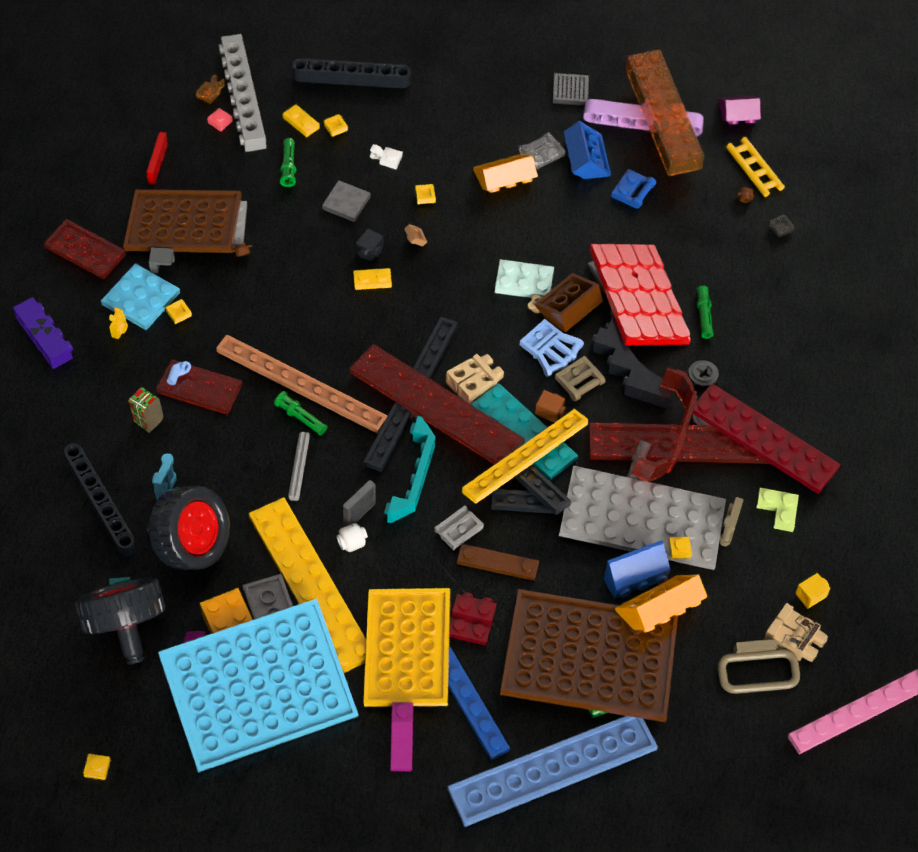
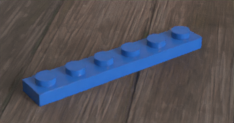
[448,647,510,760]

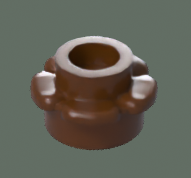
[736,188,754,203]

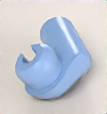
[167,361,191,385]

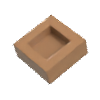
[405,224,427,247]

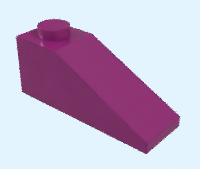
[391,702,413,771]

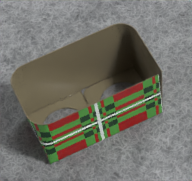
[128,387,163,433]

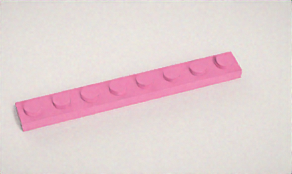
[788,669,918,754]

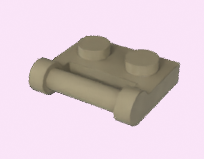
[555,356,605,401]
[719,497,744,546]

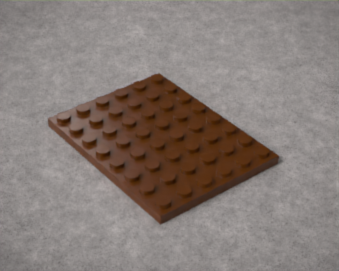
[500,589,678,722]

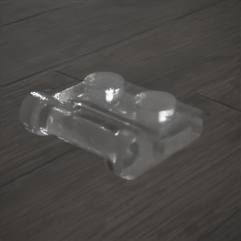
[518,132,565,169]

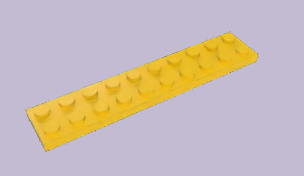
[249,498,367,673]

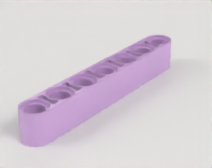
[583,99,703,136]

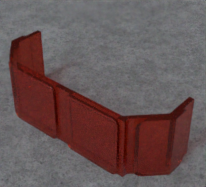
[631,368,698,482]

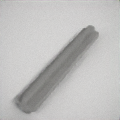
[288,432,310,501]

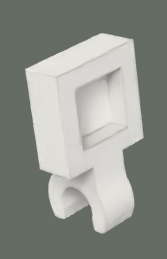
[370,145,402,169]

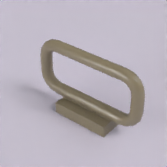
[718,639,800,694]

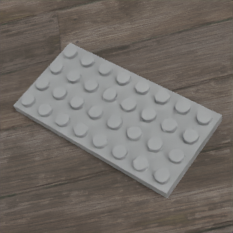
[559,466,726,570]

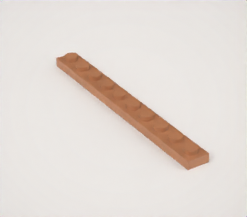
[217,335,388,434]

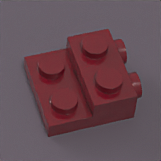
[449,592,497,646]

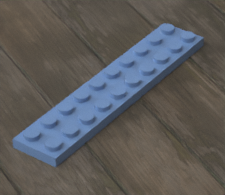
[448,716,657,827]

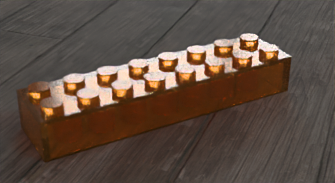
[626,50,704,176]

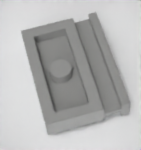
[435,506,484,550]

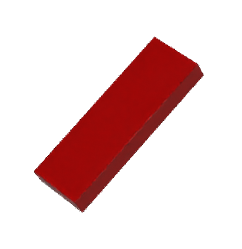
[146,132,168,185]

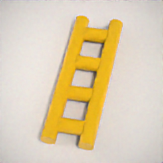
[726,137,785,197]

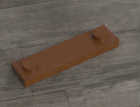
[457,544,539,581]

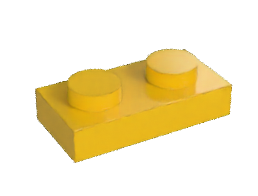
[283,104,319,137]
[354,268,392,290]

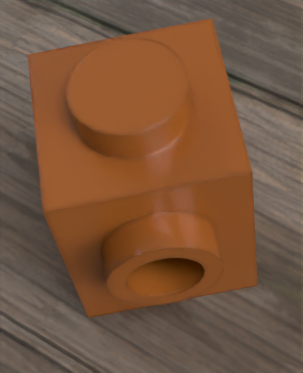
[535,390,566,423]

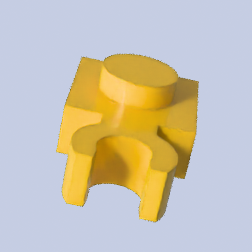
[109,307,128,339]

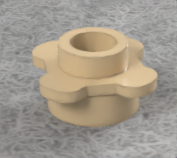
[528,294,542,313]

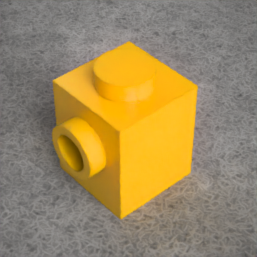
[795,573,830,608]

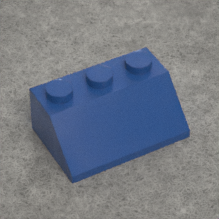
[564,121,611,179]
[604,540,670,599]

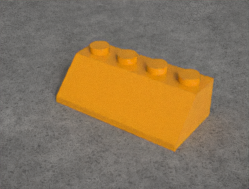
[615,575,707,632]

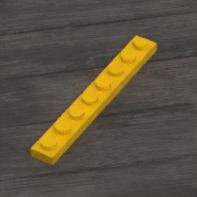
[462,409,588,504]

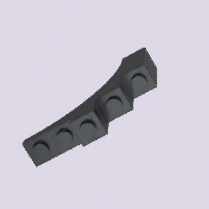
[591,310,675,408]

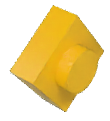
[324,114,348,137]
[415,184,435,204]
[166,299,192,324]
[668,537,692,559]
[83,754,110,780]

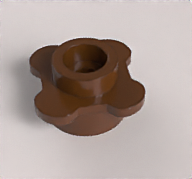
[232,243,252,257]

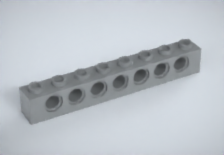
[219,34,266,152]

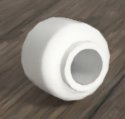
[337,523,368,552]

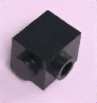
[356,229,383,262]

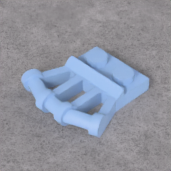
[520,319,584,377]

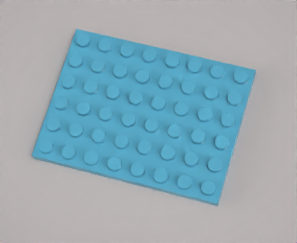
[158,599,358,772]

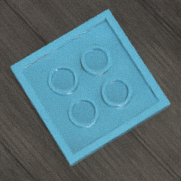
[101,264,180,330]

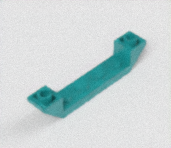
[385,416,435,523]

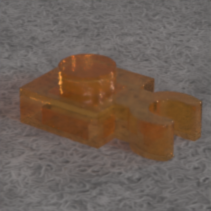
[196,75,225,104]

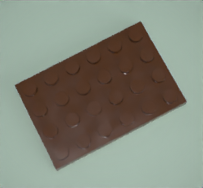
[123,190,242,253]

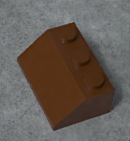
[535,273,603,332]

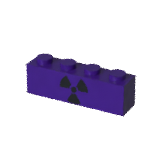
[13,297,73,369]

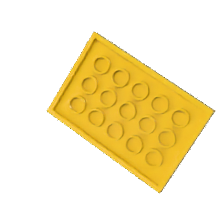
[364,588,450,707]

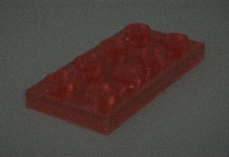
[44,219,126,279]
[157,359,242,415]

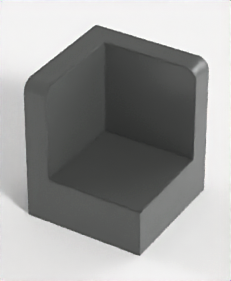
[149,247,175,273]

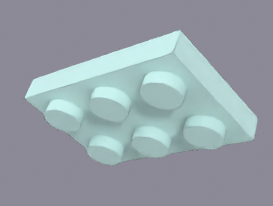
[495,259,554,298]

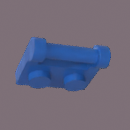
[611,169,656,208]

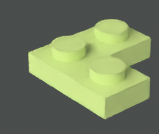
[757,488,799,532]

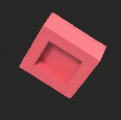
[207,108,232,131]

